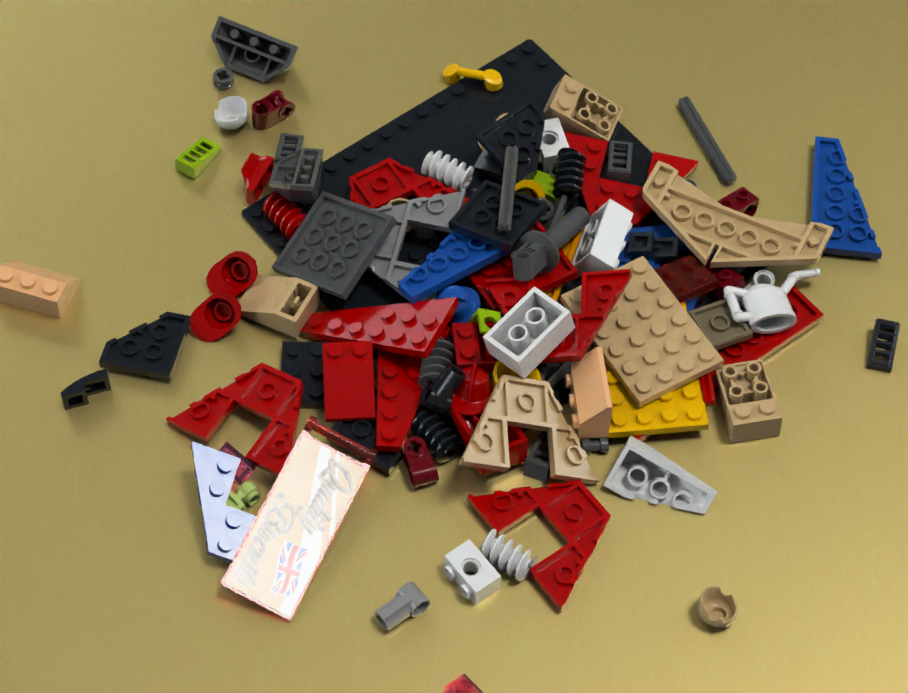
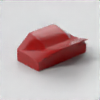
[241,153,274,205]

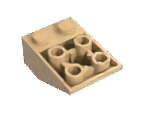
[543,74,623,142]
[239,275,320,339]
[715,359,783,443]

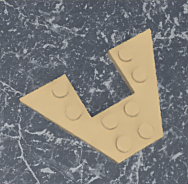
[459,375,600,485]

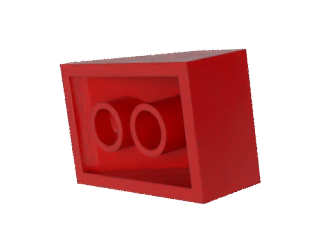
[322,341,376,422]
[449,406,528,477]

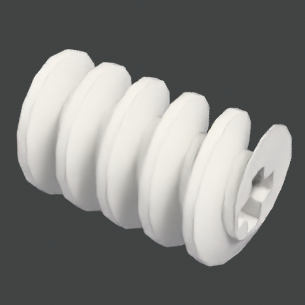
[421,150,474,191]
[481,529,538,582]

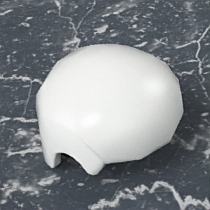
[214,96,249,130]

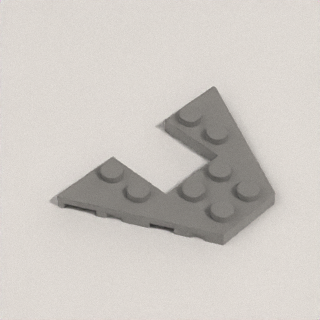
[367,188,466,301]

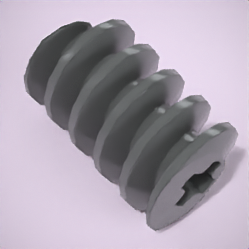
[418,337,454,389]

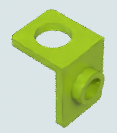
[468,308,501,334]

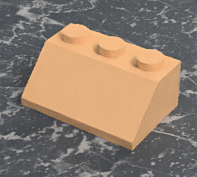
[0,260,81,319]
[565,347,613,439]

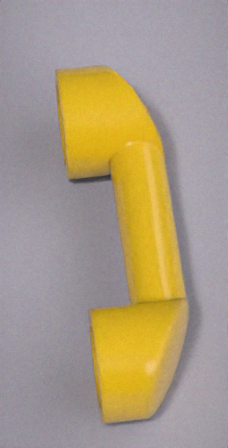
[442,63,503,91]

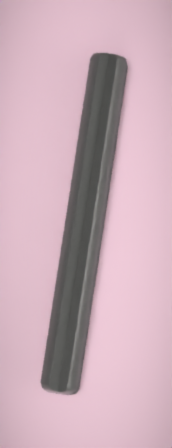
[678,96,737,185]
[498,146,519,232]

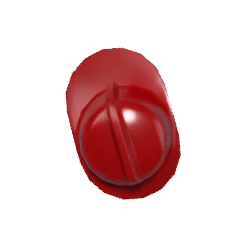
[207,251,258,297]
[190,292,242,342]
[451,362,493,415]

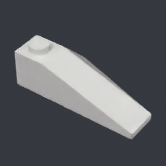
[603,435,717,514]

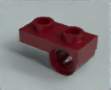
[717,187,759,217]
[694,258,745,301]

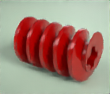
[262,192,306,240]

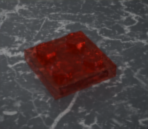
[654,254,719,303]

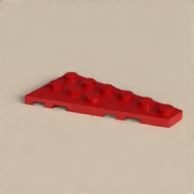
[301,297,459,358]

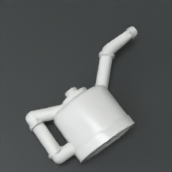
[723,268,820,334]

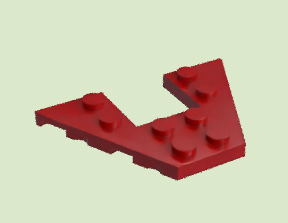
[564,132,699,228]
[349,158,469,209]
[485,269,632,364]
[166,363,304,478]
[467,480,611,612]

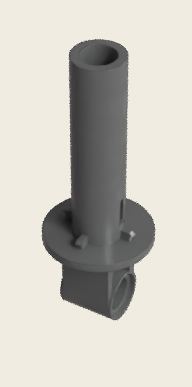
[511,206,590,281]

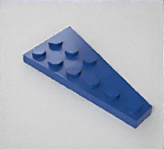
[811,136,882,259]
[398,231,518,304]

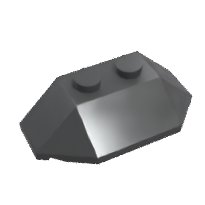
[211,16,299,83]
[269,148,324,205]

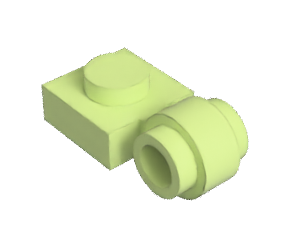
[225,481,261,512]

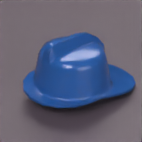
[436,285,480,324]

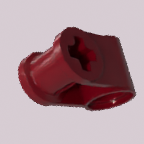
[252,90,296,130]
[403,436,439,488]

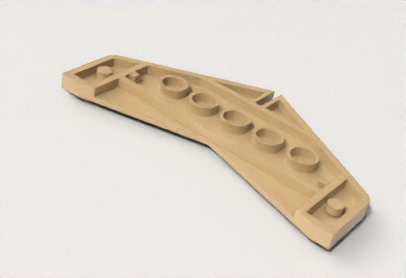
[642,161,834,268]

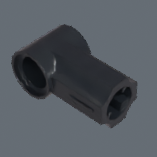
[419,363,466,414]

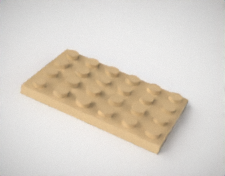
[560,256,724,407]

